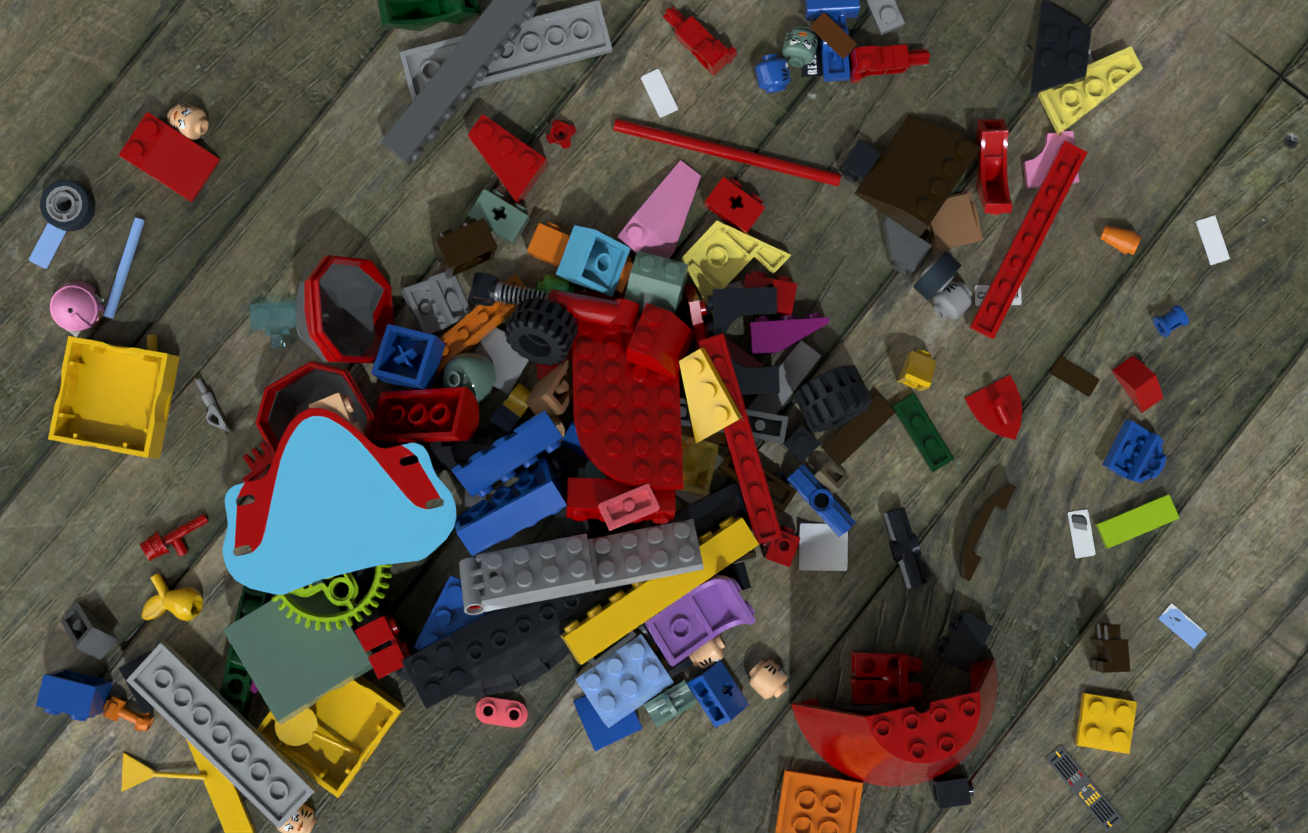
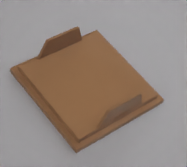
[927,190,984,253]

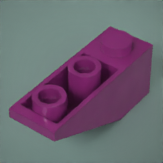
[749,313,829,356]

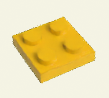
[1075,692,1137,754]

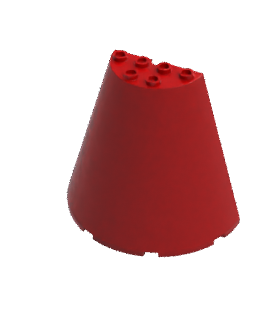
[791,658,998,787]

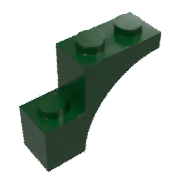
[378,0,481,32]

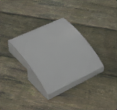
[401,272,471,334]
[475,328,528,395]

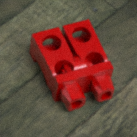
[851,651,922,704]

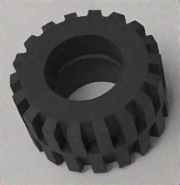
[505,297,578,366]

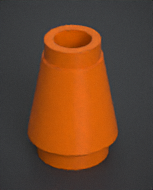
[1100,225,1142,255]

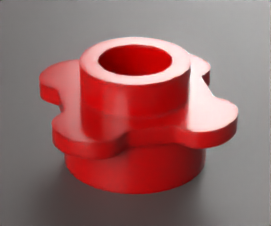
[547,120,576,149]

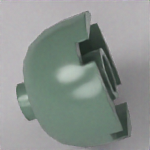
[442,352,496,403]

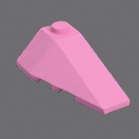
[617,160,701,259]

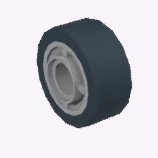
[40,180,95,232]
[913,252,962,301]

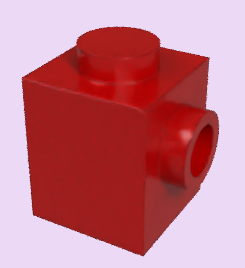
[763,526,800,568]

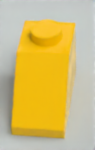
[897,349,937,391]

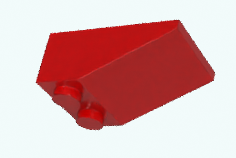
[119,112,220,203]

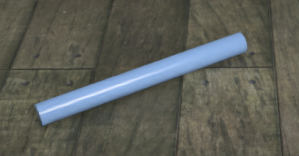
[103,217,145,319]

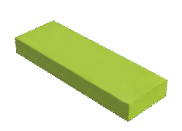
[1095,494,1179,549]

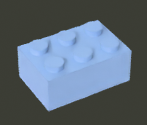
[575,634,674,728]

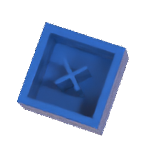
[371,324,446,390]
[36,669,113,721]

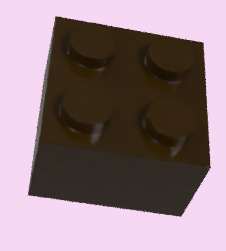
[434,218,498,279]

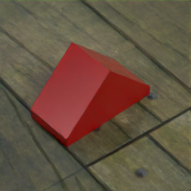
[1111,356,1163,413]

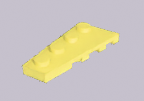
[1038,46,1143,136]

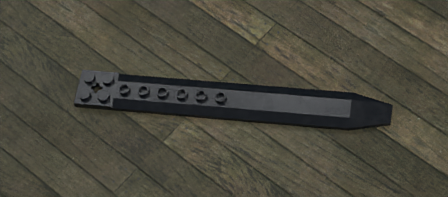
[400,471,788,709]

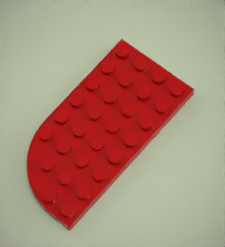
[572,291,684,490]

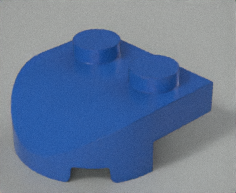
[1102,419,1166,483]

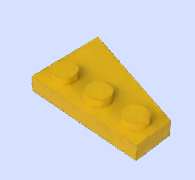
[679,348,742,443]

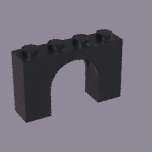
[707,287,780,395]

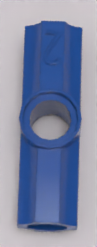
[786,464,856,537]

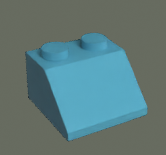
[556,225,630,297]

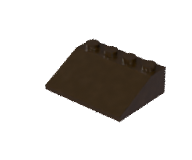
[854,115,981,238]

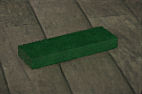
[891,393,954,473]

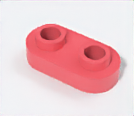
[476,696,528,728]

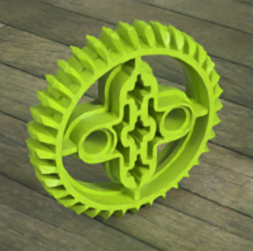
[272,564,393,631]

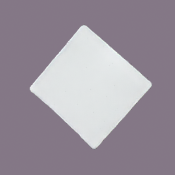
[799,523,848,571]

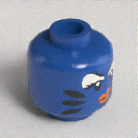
[755,54,791,93]

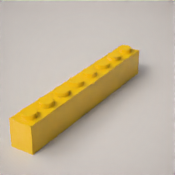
[560,516,759,665]

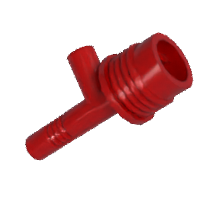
[139,513,209,561]

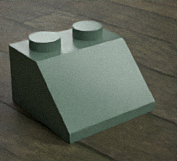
[624,250,689,315]

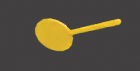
[275,708,361,756]

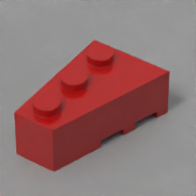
[468,114,548,205]

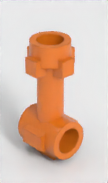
[103,695,154,732]

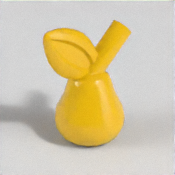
[141,573,203,621]

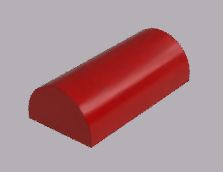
[369,387,479,444]

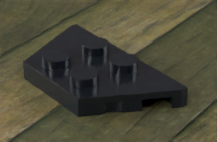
[1029,1,1092,97]

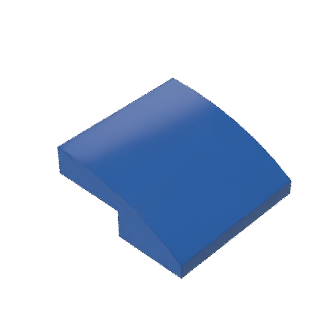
[573,695,643,751]

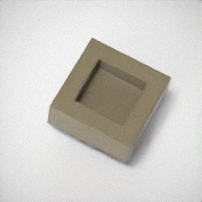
[814,458,849,494]

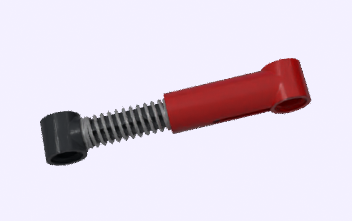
[468,272,640,333]

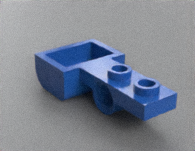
[804,0,860,82]

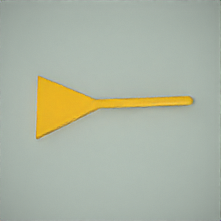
[121,752,207,792]

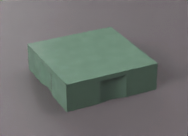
[223,579,373,725]

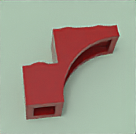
[975,119,1012,215]

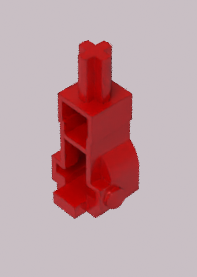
[663,7,737,76]
[849,44,930,84]

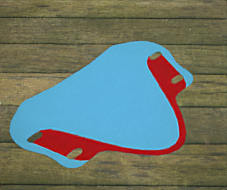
[223,408,456,595]

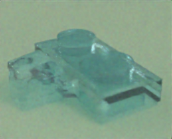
[249,301,297,349]

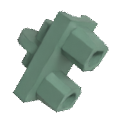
[644,680,698,727]

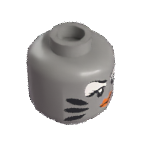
[933,281,972,320]

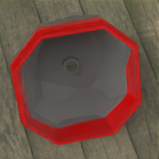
[295,255,394,364]
[255,361,375,456]

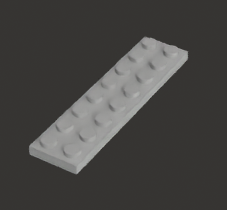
[399,0,613,102]
[126,641,318,829]

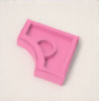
[1023,131,1079,189]

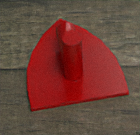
[964,375,1022,440]

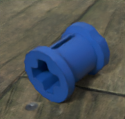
[1153,305,1189,337]

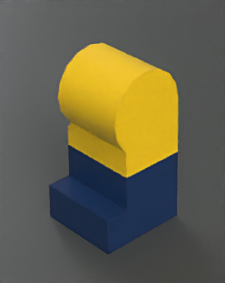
[490,383,532,433]

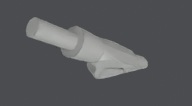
[195,378,232,433]

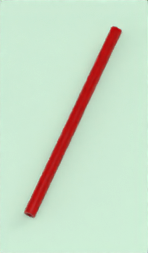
[613,118,841,187]

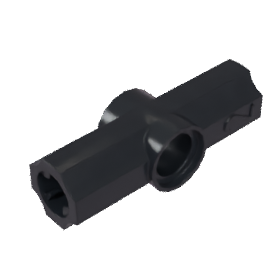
[882,507,928,589]

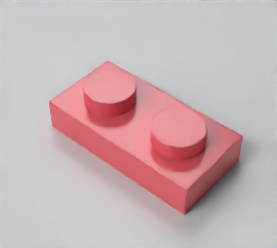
[598,483,660,531]

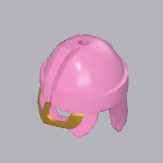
[50,281,104,331]

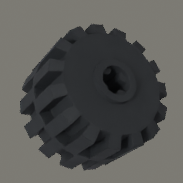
[794,365,873,432]

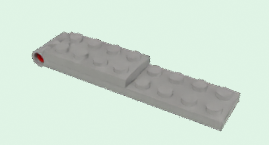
[459,519,704,615]

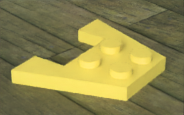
[681,221,791,318]

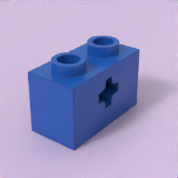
[686,660,749,728]

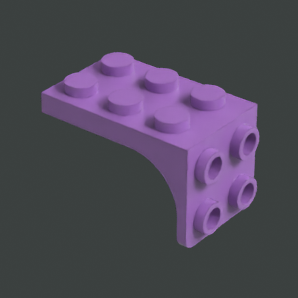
[644,574,756,666]

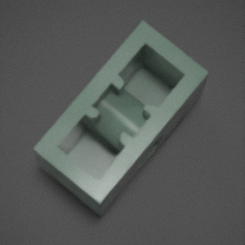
[468,189,530,246]

